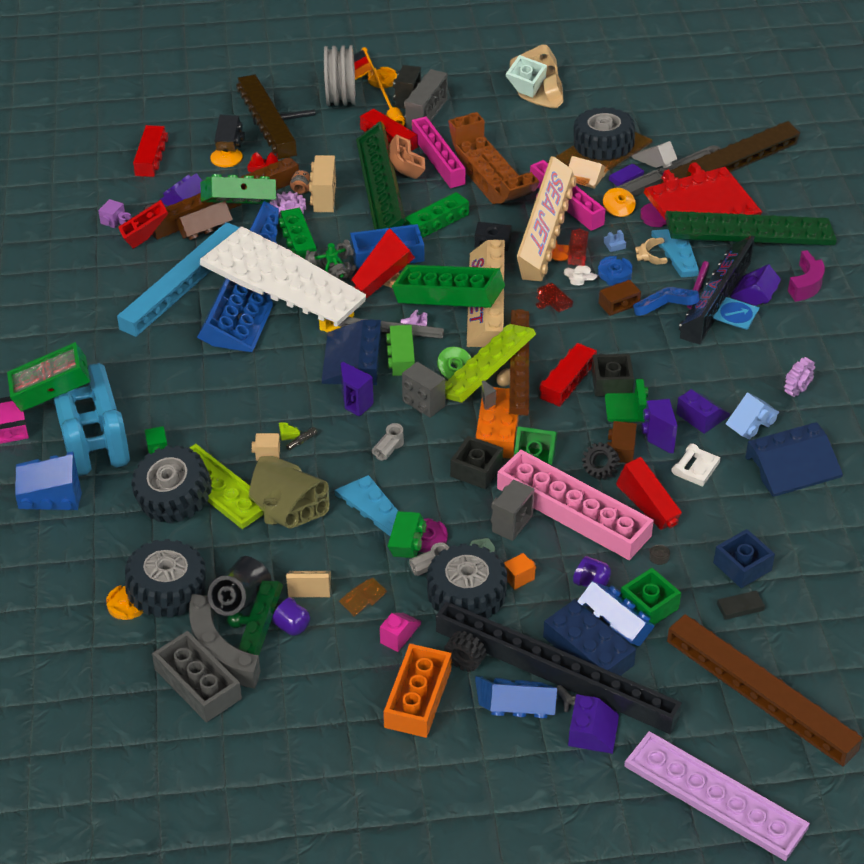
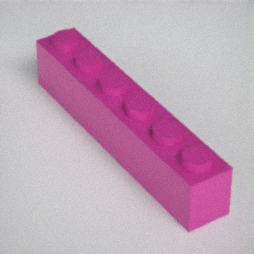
[412,116,465,188]
[530,160,605,231]

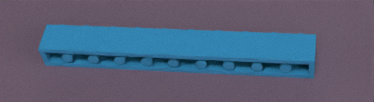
[117,222,240,337]

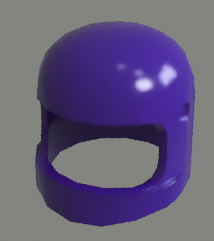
[573,556,611,587]
[272,597,310,636]

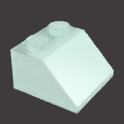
[506,55,547,98]

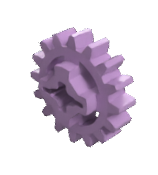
[270,191,306,218]
[784,357,815,397]

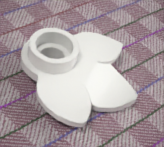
[564,265,598,285]

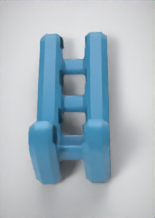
[53,363,130,476]

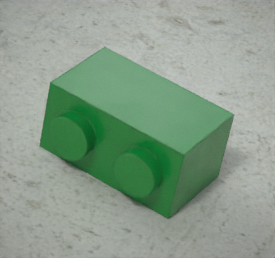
[387,511,427,558]

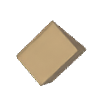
[568,156,608,189]
[286,571,331,597]

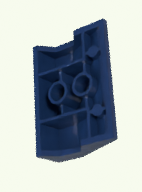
[321,319,382,385]
[745,422,843,497]

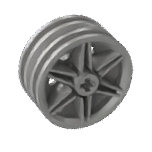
[324,45,355,106]

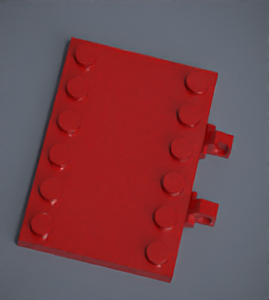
[644,162,762,221]

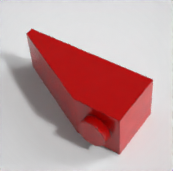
[118,200,169,249]

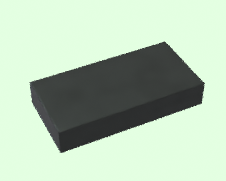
[717,590,765,620]

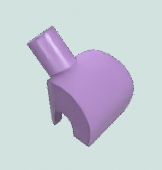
[401,310,427,326]

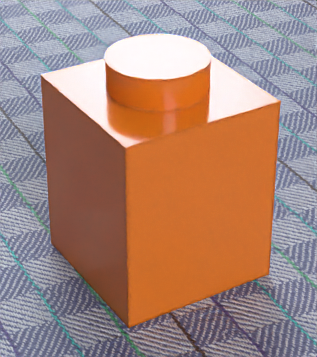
[504,553,536,590]

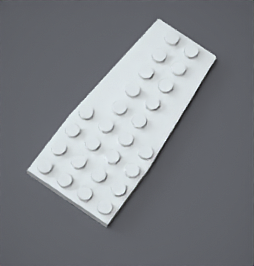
[200,227,366,327]

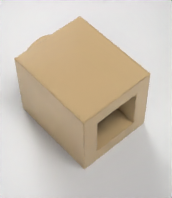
[252,433,280,461]

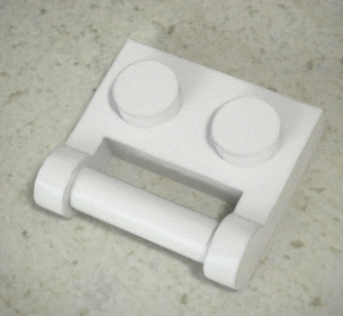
[671,444,720,487]

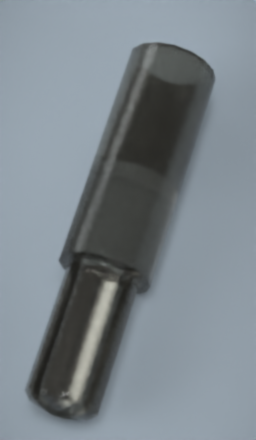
[286,427,317,450]

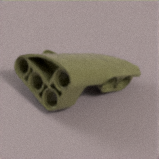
[249,456,330,528]

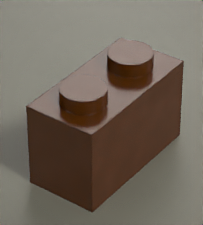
[599,280,641,316]
[607,421,637,463]

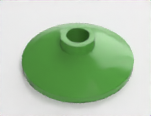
[437,347,471,379]

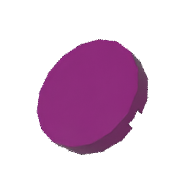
[640,203,667,228]
[419,518,448,553]

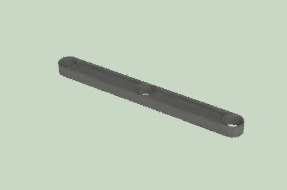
[615,146,721,200]

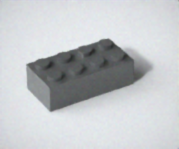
[404,69,448,130]
[152,631,242,722]

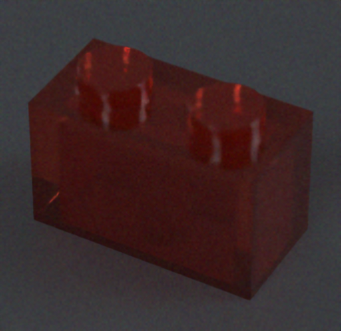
[568,229,589,266]

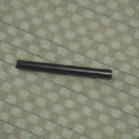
[253,109,315,125]

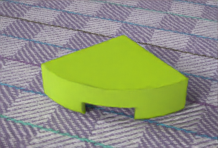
[279,422,300,440]

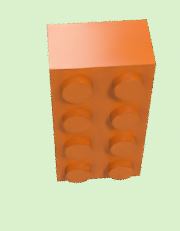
[476,387,519,459]
[384,644,452,738]

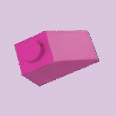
[380,613,421,652]

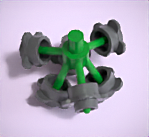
[305,239,356,279]

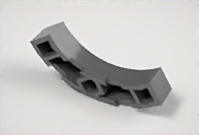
[189,594,261,689]

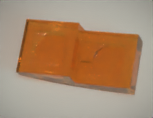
[339,578,387,617]

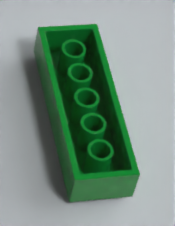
[392,265,505,308]

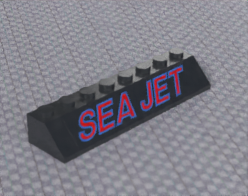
[679,236,755,345]

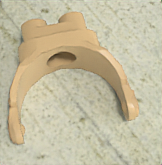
[635,238,668,265]

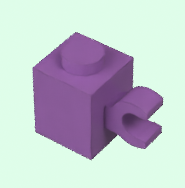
[98,199,131,228]

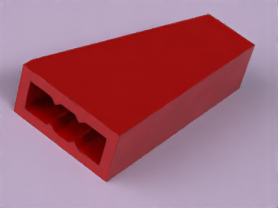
[351,228,415,298]
[616,457,682,530]

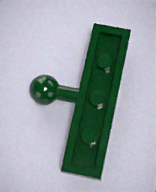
[227,581,283,655]

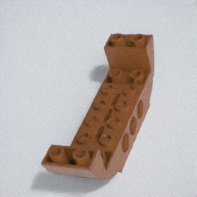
[448,112,539,204]

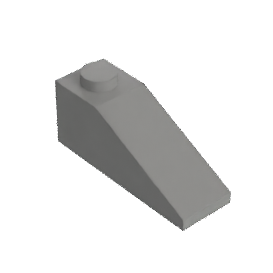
[631,141,677,168]

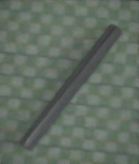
[338,317,444,339]

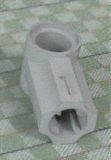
[372,423,404,461]
[409,543,449,576]

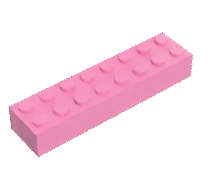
[497,450,654,560]

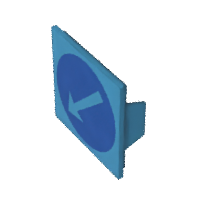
[713,297,760,330]

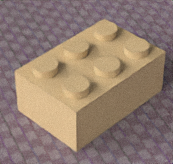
[309,155,336,212]

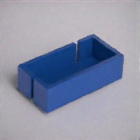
[350,224,425,270]

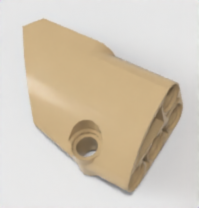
[509,45,564,108]

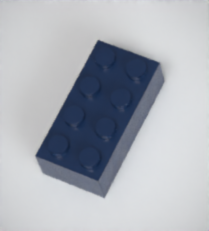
[543,599,636,676]

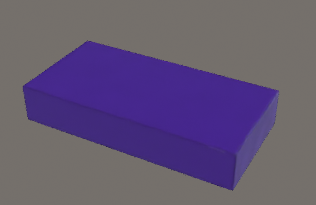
[609,163,644,186]

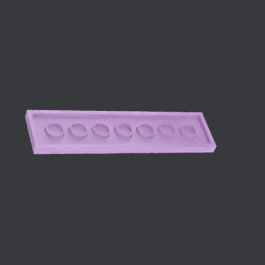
[624,731,810,861]

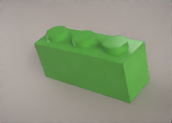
[386,325,415,376]

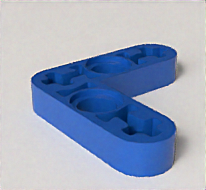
[633,287,700,316]

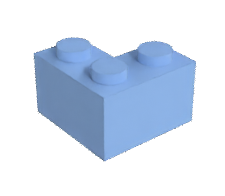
[726,392,779,440]

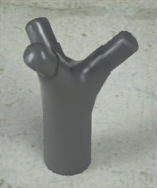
[556,685,576,712]

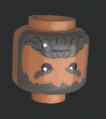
[290,170,311,194]

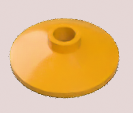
[210,149,243,168]
[603,188,636,217]

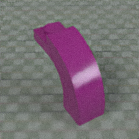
[788,250,825,302]

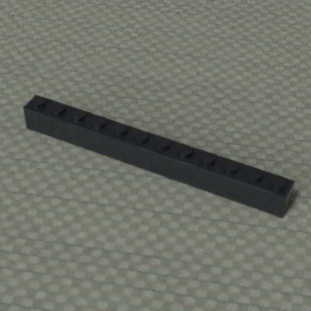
[436,602,682,734]

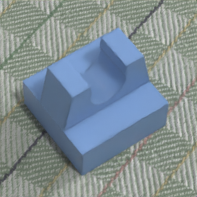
[604,230,626,252]

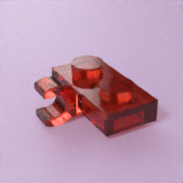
[536,283,573,312]

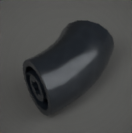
[208,556,271,616]

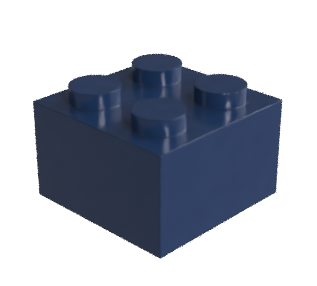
[713,529,775,588]

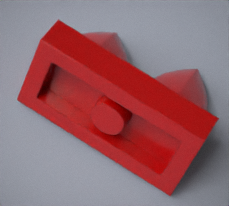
[247,152,278,172]

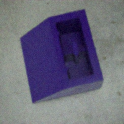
[160,173,202,206]
[341,362,373,417]

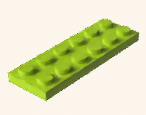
[445,324,536,403]
[190,444,264,529]

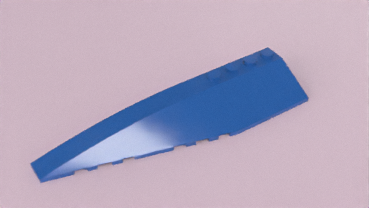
[197,201,279,352]

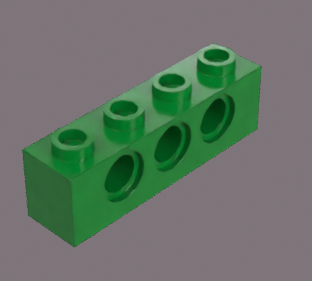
[404,192,469,238]
[278,207,317,259]

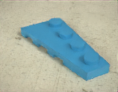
[651,229,699,277]
[334,475,398,536]

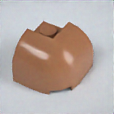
[389,135,425,179]

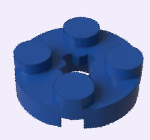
[598,256,633,286]

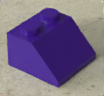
[730,264,781,306]
[676,389,730,434]
[641,399,678,453]
[568,694,619,754]

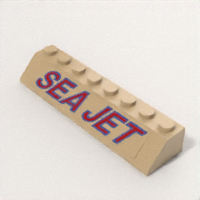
[517,156,576,281]
[467,240,505,347]

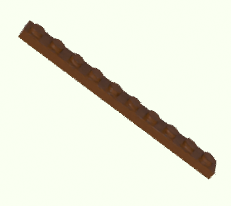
[509,309,529,416]

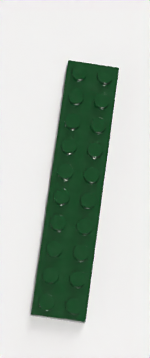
[356,121,406,230]
[665,211,837,245]

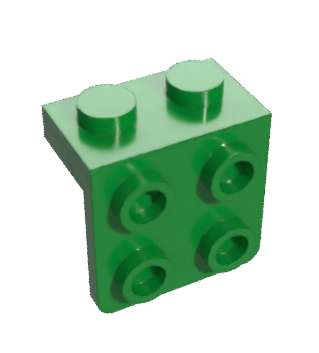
[605,379,648,422]

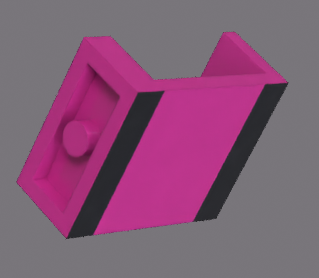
[0,396,29,444]

